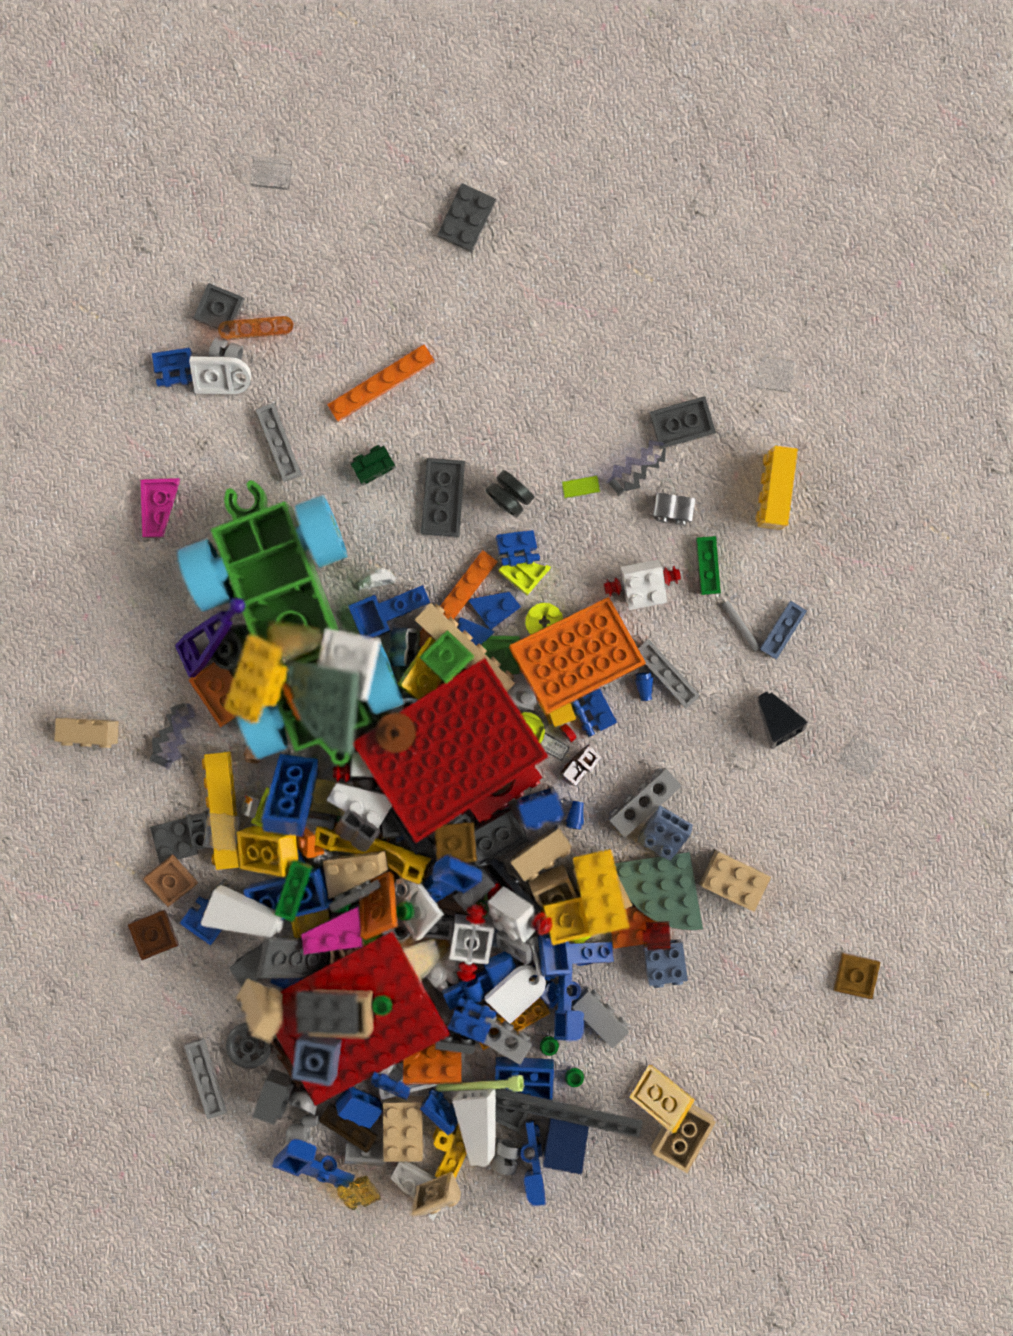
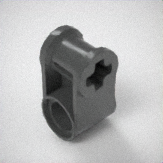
[187,810,212,849]

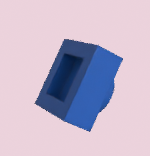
[540,980,558,1009]

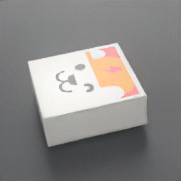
[240,794,260,818]

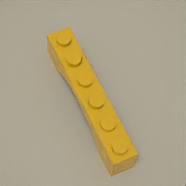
[315,823,431,885]

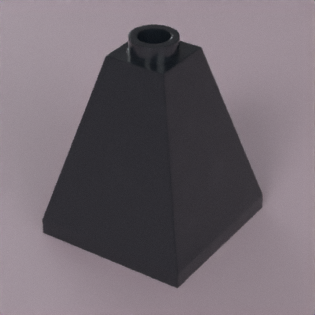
[758,691,808,749]

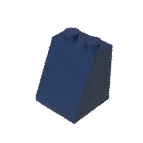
[542,1118,589,1175]

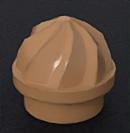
[243,746,262,764]

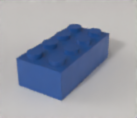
[262,754,319,836]
[517,787,564,830]
[243,866,333,920]

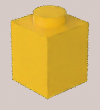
[546,703,576,727]

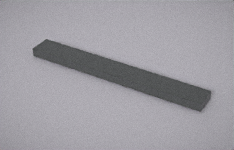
[495,1089,643,1137]

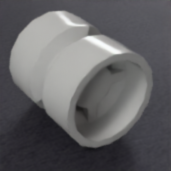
[208,337,243,360]
[491,1138,522,1175]

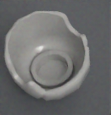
[288,1090,317,1116]

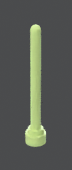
[436,1075,524,1092]

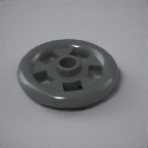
[226,1022,272,1069]

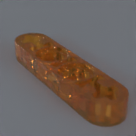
[218,316,294,340]

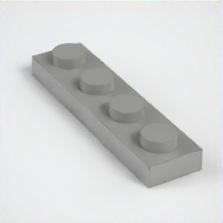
[256,403,302,482]
[638,639,700,708]
[184,1038,227,1119]

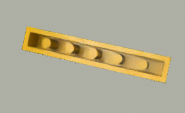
[202,751,240,870]

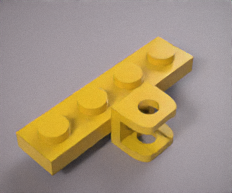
[432,1123,467,1179]

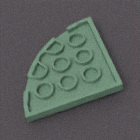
[287,661,359,754]
[615,852,703,930]

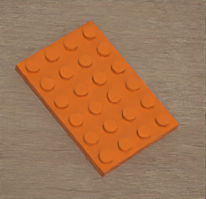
[509,597,646,715]

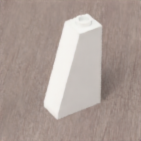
[201,885,283,937]
[452,1089,495,1167]

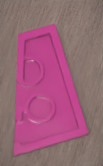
[140,478,181,538]
[301,906,363,954]

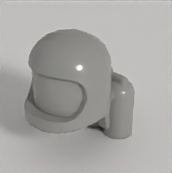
[286,1115,321,1144]

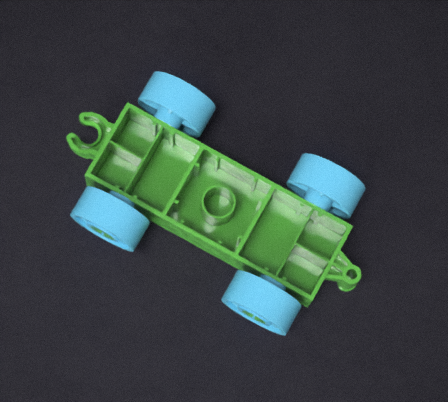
[177,480,404,765]

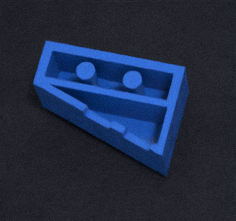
[495,1057,554,1100]

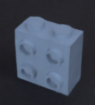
[637,805,693,861]
[643,939,688,988]

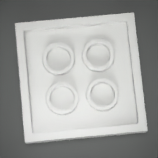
[318,629,380,700]

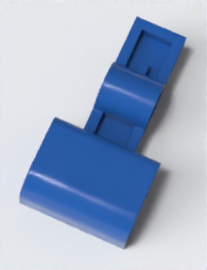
[348,585,431,639]
[424,855,482,903]
[538,935,614,977]
[442,951,516,1010]
[554,974,584,1041]
[521,1120,546,1206]
[272,1139,355,1189]

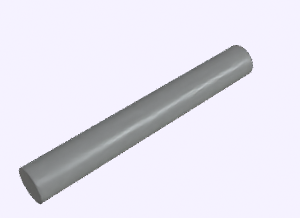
[722,600,760,651]

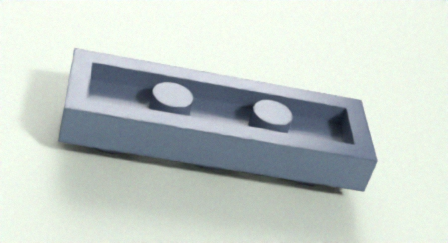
[759,601,807,660]

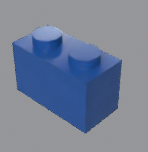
[335,1087,383,1129]

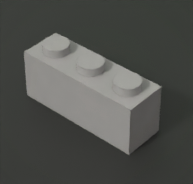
[571,987,629,1049]

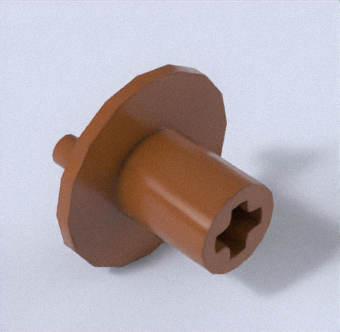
[376,713,415,752]

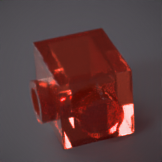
[642,921,671,950]

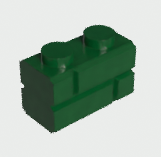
[350,445,396,486]

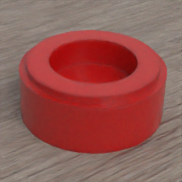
[559,724,577,743]

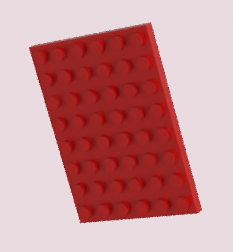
[353,657,549,842]
[275,931,450,1106]

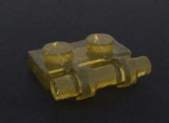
[337,1175,381,1210]

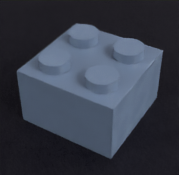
[292,1033,342,1086]

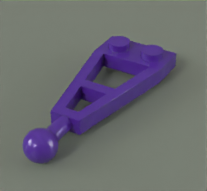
[175,598,246,677]

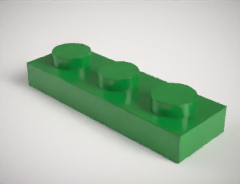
[696,536,721,595]
[274,859,313,922]

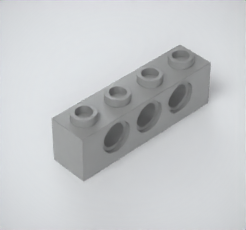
[608,768,682,837]
[460,1003,532,1065]

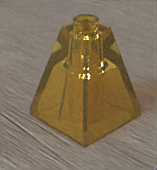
[267,622,324,666]
[401,938,450,981]

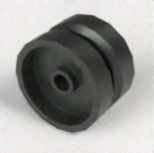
[485,470,534,518]
[211,624,251,670]

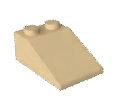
[528,865,577,911]
[411,1172,461,1217]

